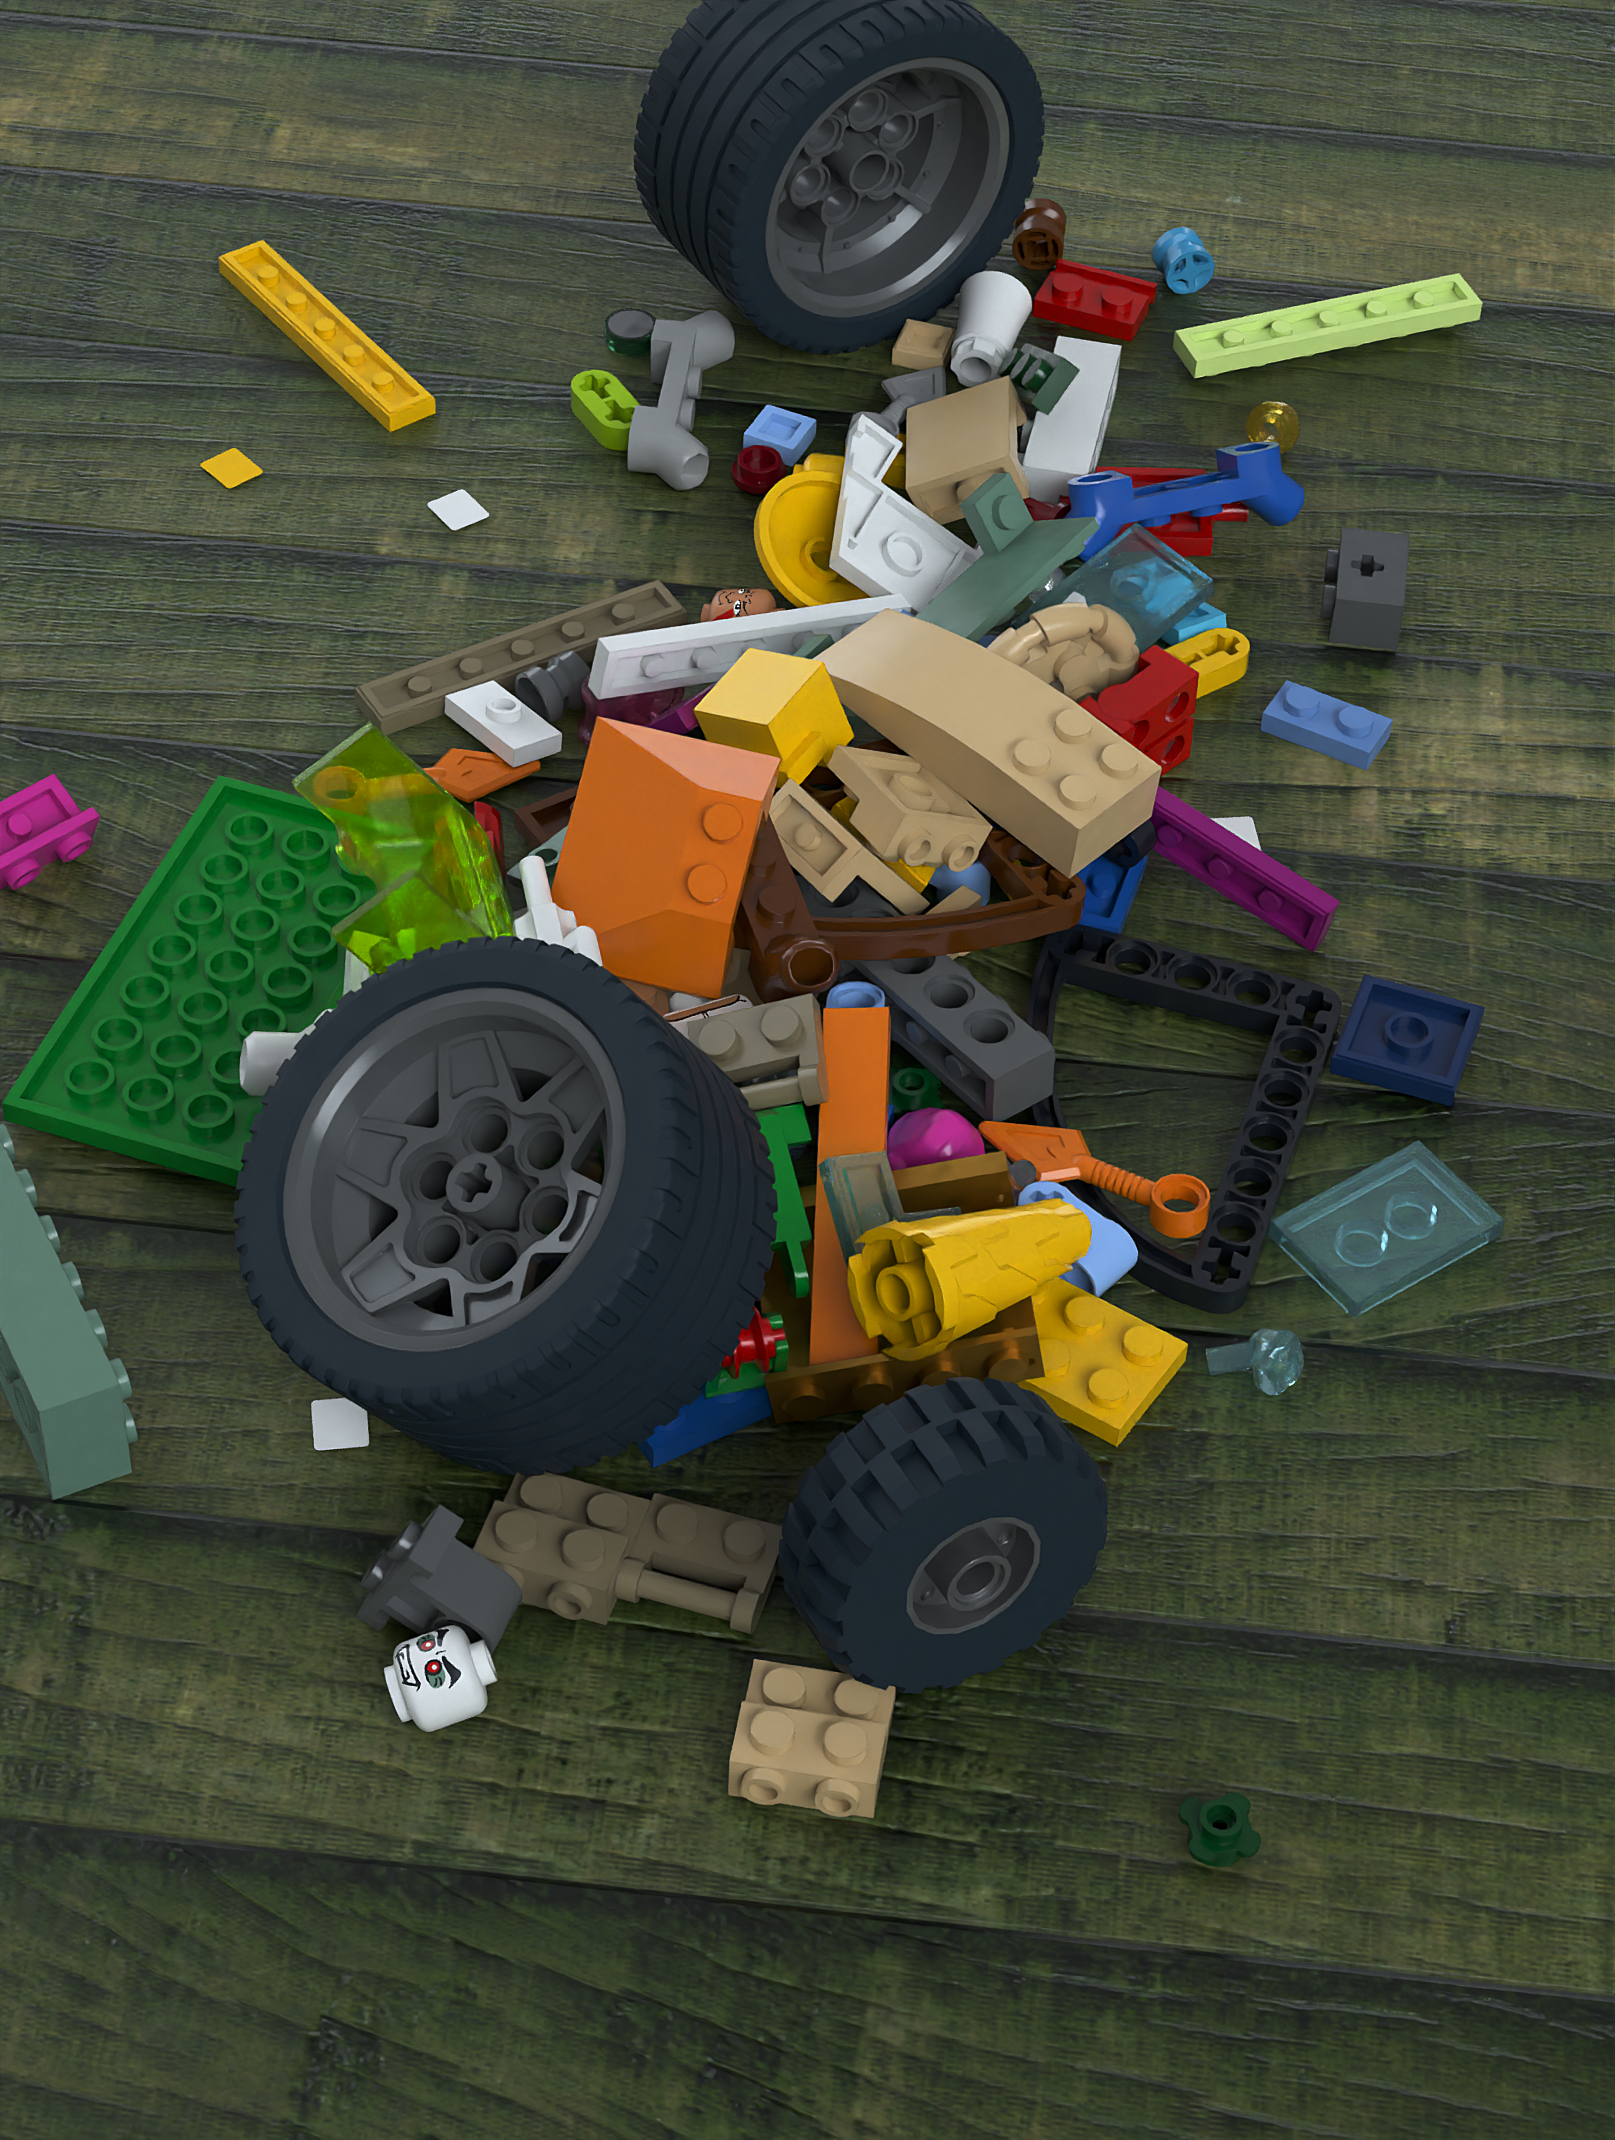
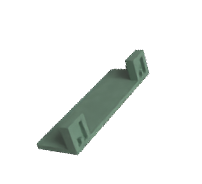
[792,473,1100,727]

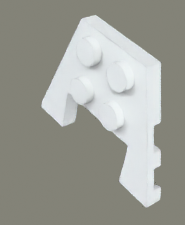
[829,414,984,616]

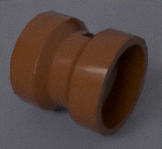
[1012,198,1067,271]

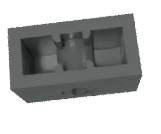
[1320,527,1410,650]

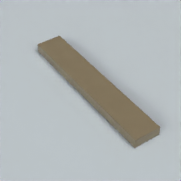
[354,579,687,737]

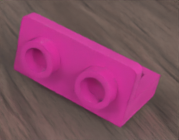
[0,774,100,890]

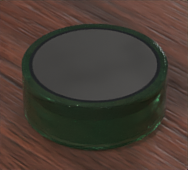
[604,308,656,356]

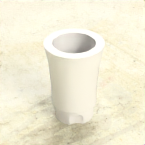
[950,271,1032,388]

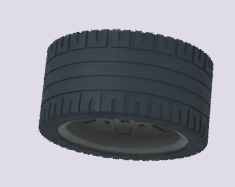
[634,0,1045,354]
[234,936,778,1476]

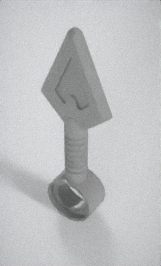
[845,366,946,448]

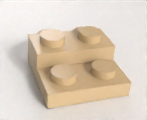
[827,745,993,872]
[728,1659,896,1818]

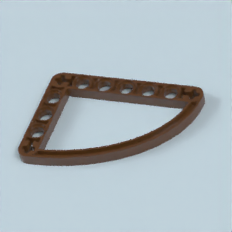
[733,738,1086,960]

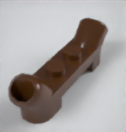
[736,814,840,1004]

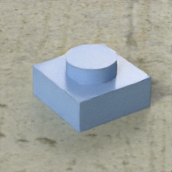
[743,404,816,467]

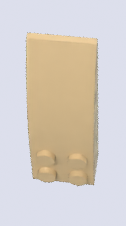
[812,608,1162,879]

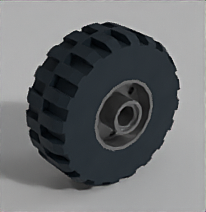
[778,1377,1108,1693]

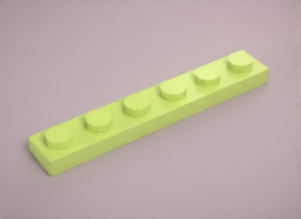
[1173,273,1482,379]

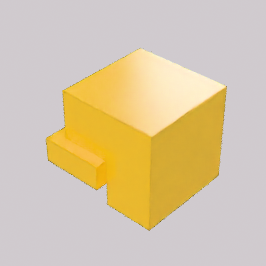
[693,648,854,788]

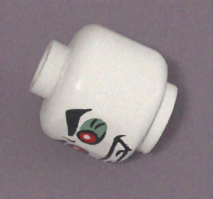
[384,1625,498,1732]

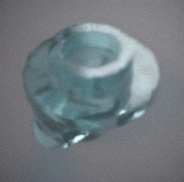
[1206,1328,1304,1395]

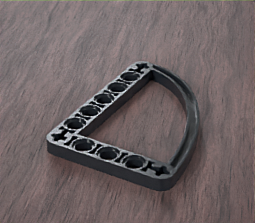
[1026,924,1342,1314]

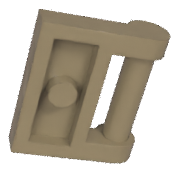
[687,993,829,1112]
[614,1493,783,1634]

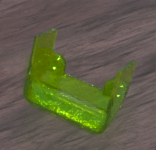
[292,721,515,976]

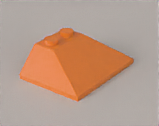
[551,716,782,1001]

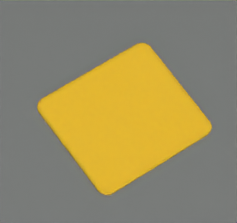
[200,448,263,489]

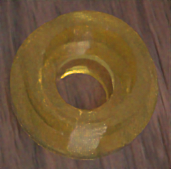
[1246,401,1300,454]

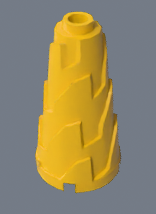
[847,1198,1092,1361]

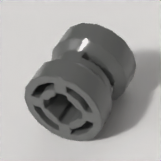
[514,651,596,724]

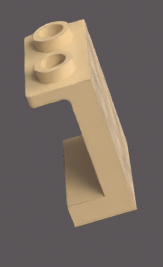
[905,375,1030,525]
[769,778,930,916]

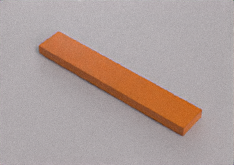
[809,1007,891,1366]

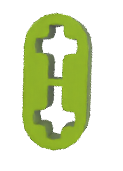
[571,370,641,451]

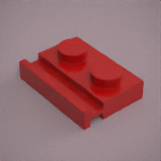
[1032,258,1157,342]

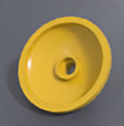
[754,470,872,608]

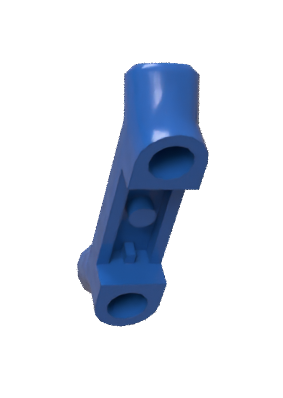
[1064,442,1304,565]

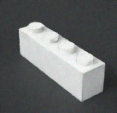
[1017,336,1121,505]

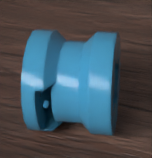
[1152,227,1215,294]

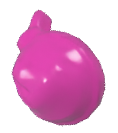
[886,1107,986,1172]

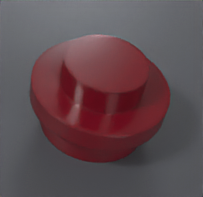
[732,445,787,495]

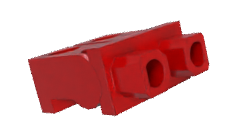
[1078,645,1199,777]

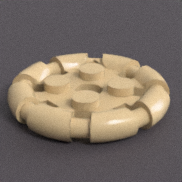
[987,602,1140,704]

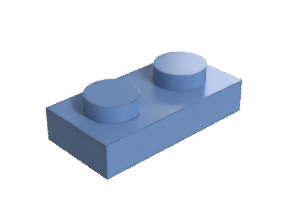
[1260,680,1393,771]

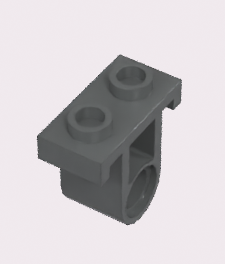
[356,1504,523,1656]

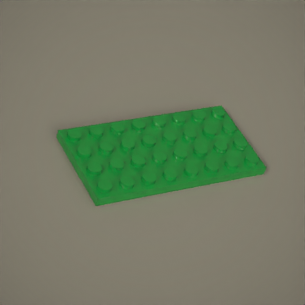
[2,775,439,1187]

